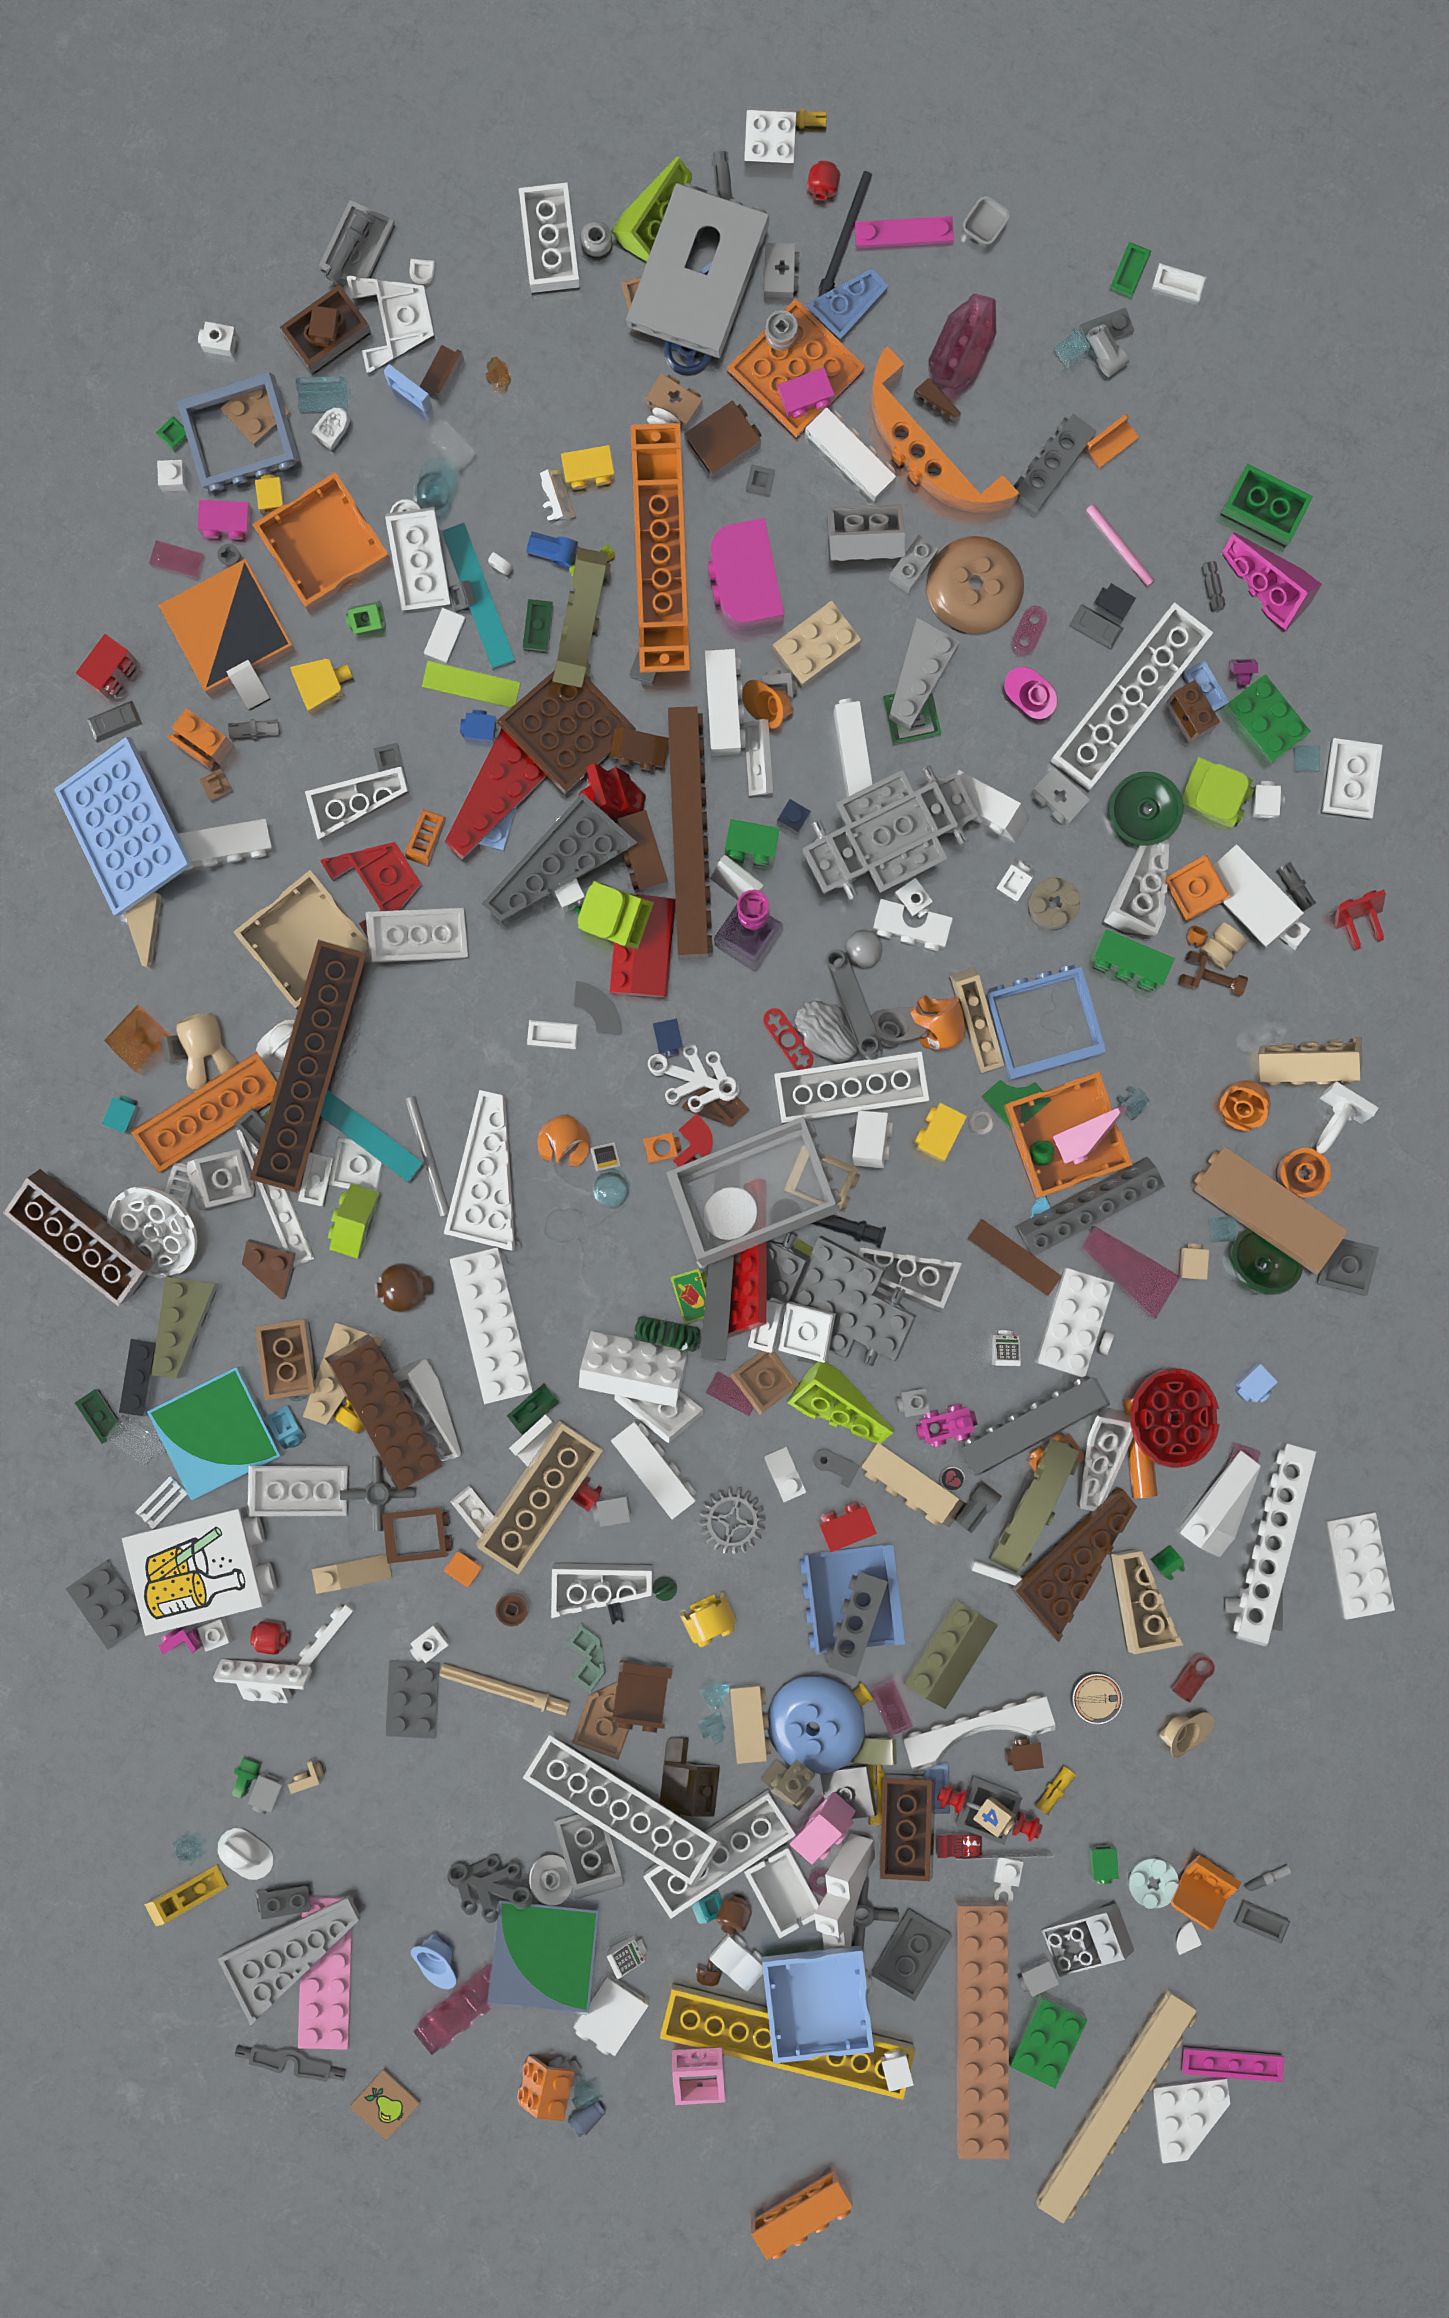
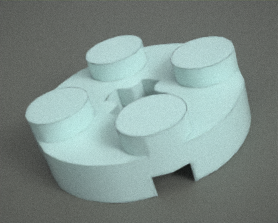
[1128,1857,1179,1909]

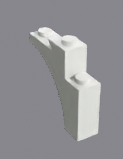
[814,1833,875,1950]

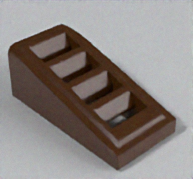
[914,378,961,423]

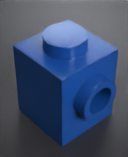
[460,710,497,744]

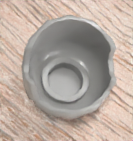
[846,929,883,968]

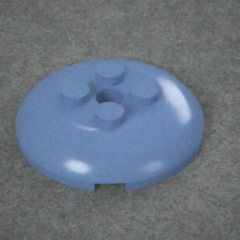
[767,1676,865,1774]

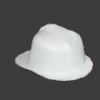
[256,1020,295,1072]
[218,1828,273,1880]

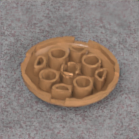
[926,536,1024,634]

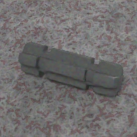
[1203,561,1226,610]

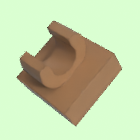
[199,768,233,802]

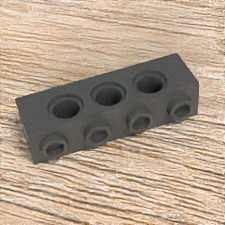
[1014,414,1097,514]
[824,1571,888,1677]

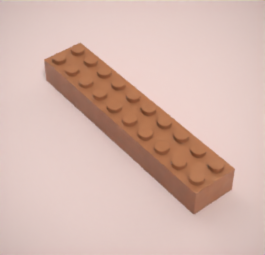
[956,1902,1009,2159]

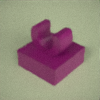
[1230,659,1258,685]

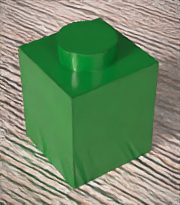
[1090,1845,1119,1884]

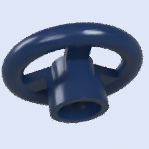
[664,340,712,374]

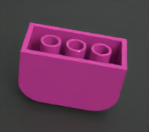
[707,518,784,630]

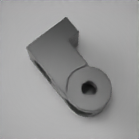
[813,1449,860,1488]

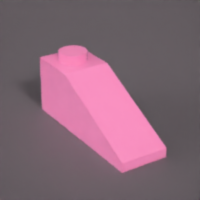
[1053,1105,1127,1164]

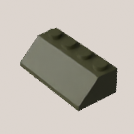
[903,1599,998,1710]

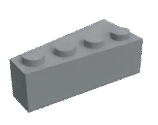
[889,618,960,731]

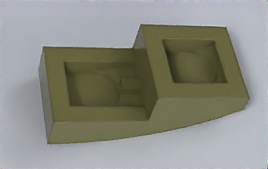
[851,1738,897,1765]

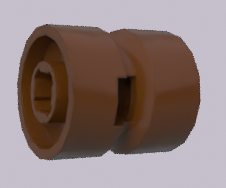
[495,1592,529,1627]

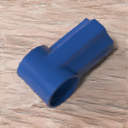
[526,531,579,567]

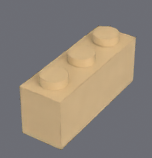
[730,1684,771,1764]

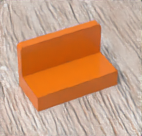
[1085,414,1139,469]

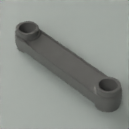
[826,949,883,1060]

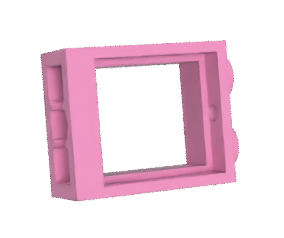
[672,2048,725,2105]

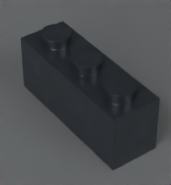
[119,1339,156,1417]

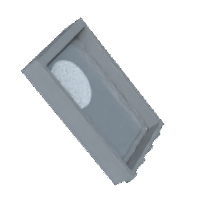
[666,1116,842,1267]

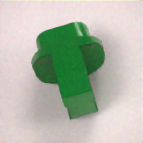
[232,1758,260,1799]

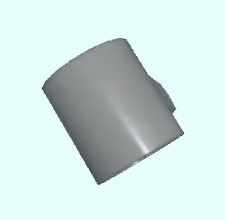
[1086,324,1129,377]

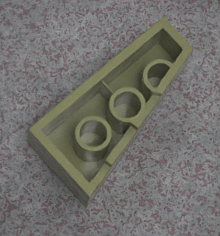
[151,1277,219,1379]

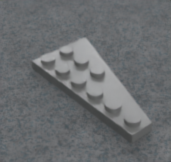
[217,1896,361,2025]

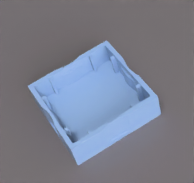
[762,1946,874,2064]

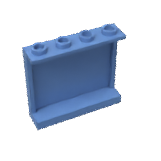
[800,1543,905,1655]

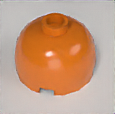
[1219,1080,1271,1131]

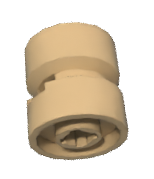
[1201,922,1247,969]

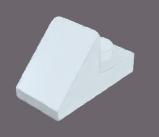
[764,1447,806,1502]

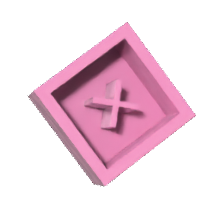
[789,1791,856,1864]

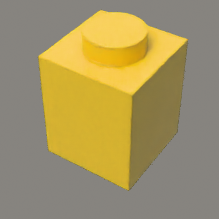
[255,475,285,514]

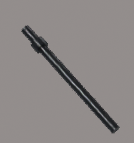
[818,171,872,297]

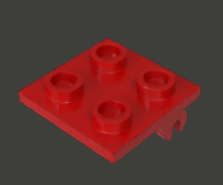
[1335,890,1386,950]

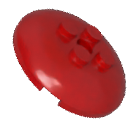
[1130,1368,1220,1468]

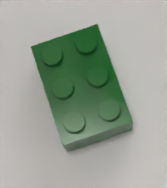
[1222,463,1313,546]
[1223,674,1311,766]
[725,819,780,869]
[1090,929,1175,991]
[1009,1993,1088,2088]

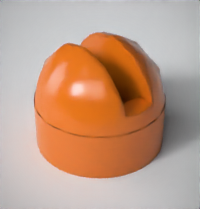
[1187,926,1209,947]

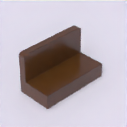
[419,345,464,401]

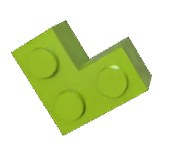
[328,1183,379,1259]

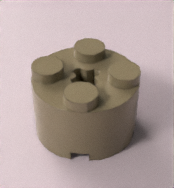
[1029,877,1080,929]

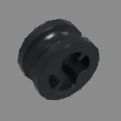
[608,1602,625,1625]

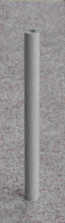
[406,1096,449,1217]

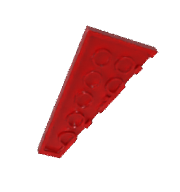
[445,706,547,859]

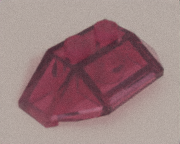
[929,294,997,389]

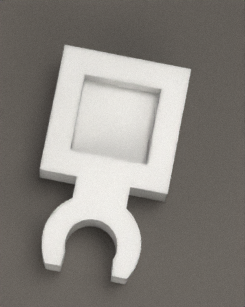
[994,1858,1023,1903]

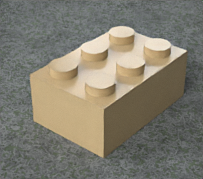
[772,601,861,689]

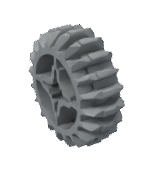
[699,1487,766,1555]

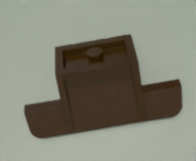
[659,1738,720,1817]

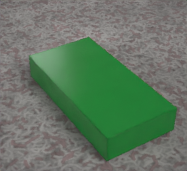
[1110,242,1151,298]

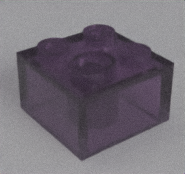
[714,904,783,971]

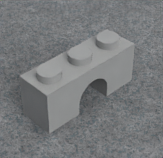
[592,1493,632,1527]

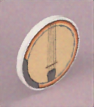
[1073,1674,1123,1724]

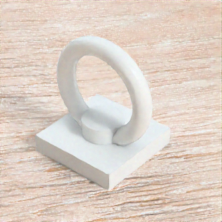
[1316,1081,1379,1154]

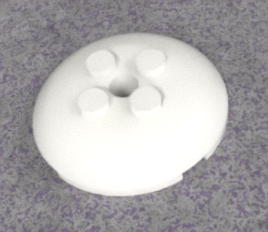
[107,1186,198,1278]

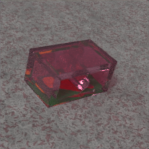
[869,1678,913,1737]

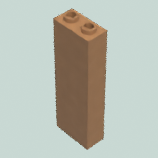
[1194,1146,1348,1275]

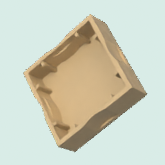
[234,870,369,1010]

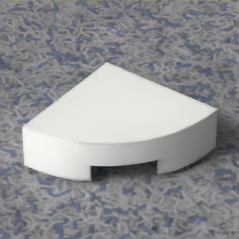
[1176,1921,1202,1955]

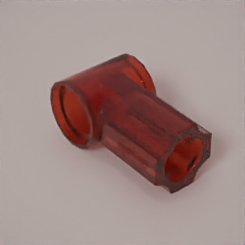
[1172,1653,1215,1703]

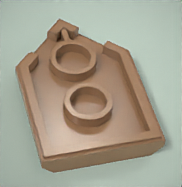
[572,1682,629,1760]

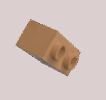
[645,373,702,430]

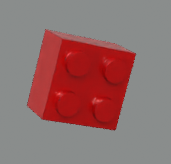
[76,634,136,699]
[818,1501,877,1553]

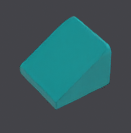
[691,1890,722,1924]

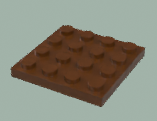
[497,671,636,794]

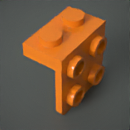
[1171,1855,1241,1930]
[518,2056,574,2121]

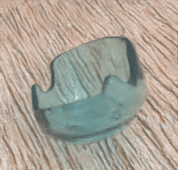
[593,1168,632,1208]

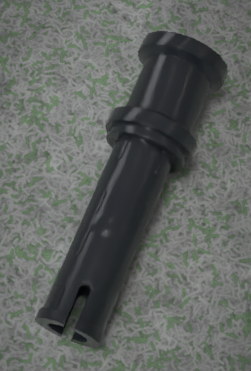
[810,1215,887,1248]

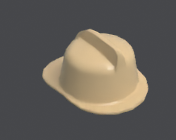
[1160,1712,1214,1758]

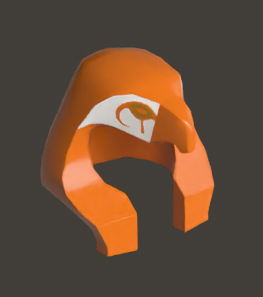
[910,994,965,1050]
[537,1114,590,1166]

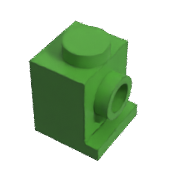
[346,600,386,634]

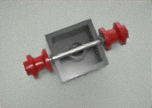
[937,1777,1043,1845]

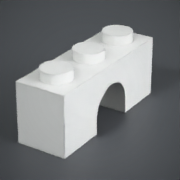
[873,899,952,951]

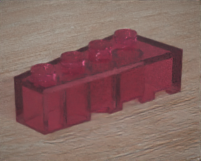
[1080,1226,1181,1319]
[413,1960,493,2055]

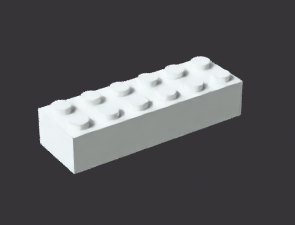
[774,1052,929,1124]
[450,1247,534,1404]
[643,1790,796,1919]

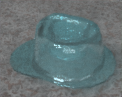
[413,457,457,515]

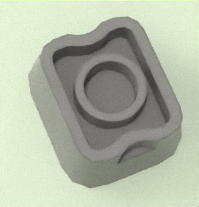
[963,196,1010,247]

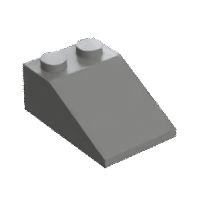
[554,1814,624,1900]

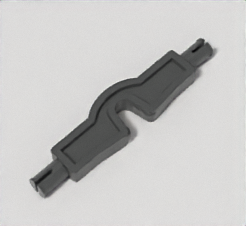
[234,2045,346,2082]

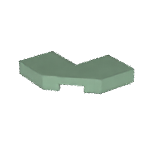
[566,1623,606,1693]

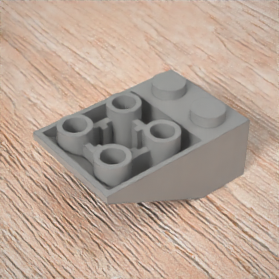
[1042,1903,1134,1977]

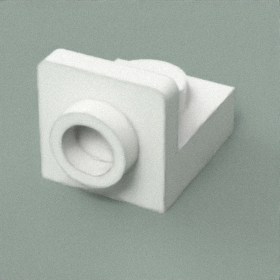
[997,858,1036,901]

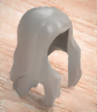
[794,997,860,1063]

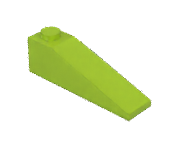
[611,157,692,261]
[787,1361,895,1444]

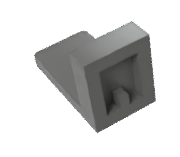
[255,1886,311,1920]

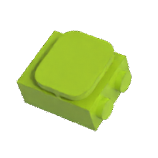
[1181,757,1254,828]
[578,881,654,949]

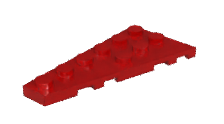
[728,1179,766,1338]

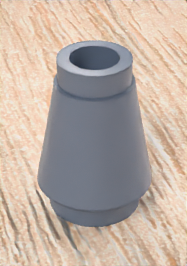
[567,2102,606,2138]

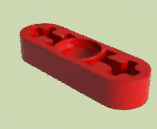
[763,1008,814,1070]

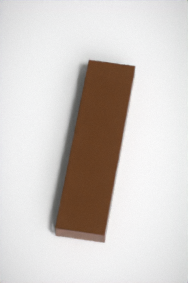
[967,1219,1062,1296]

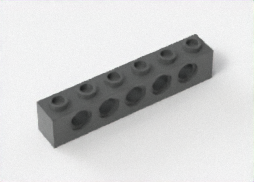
[1017,1157,1165,1256]

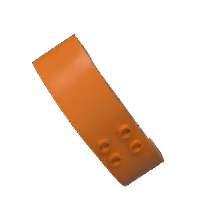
[871,346,1019,513]

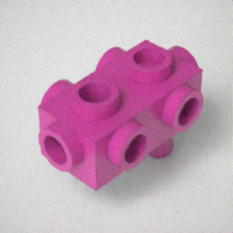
[916,1404,978,1447]

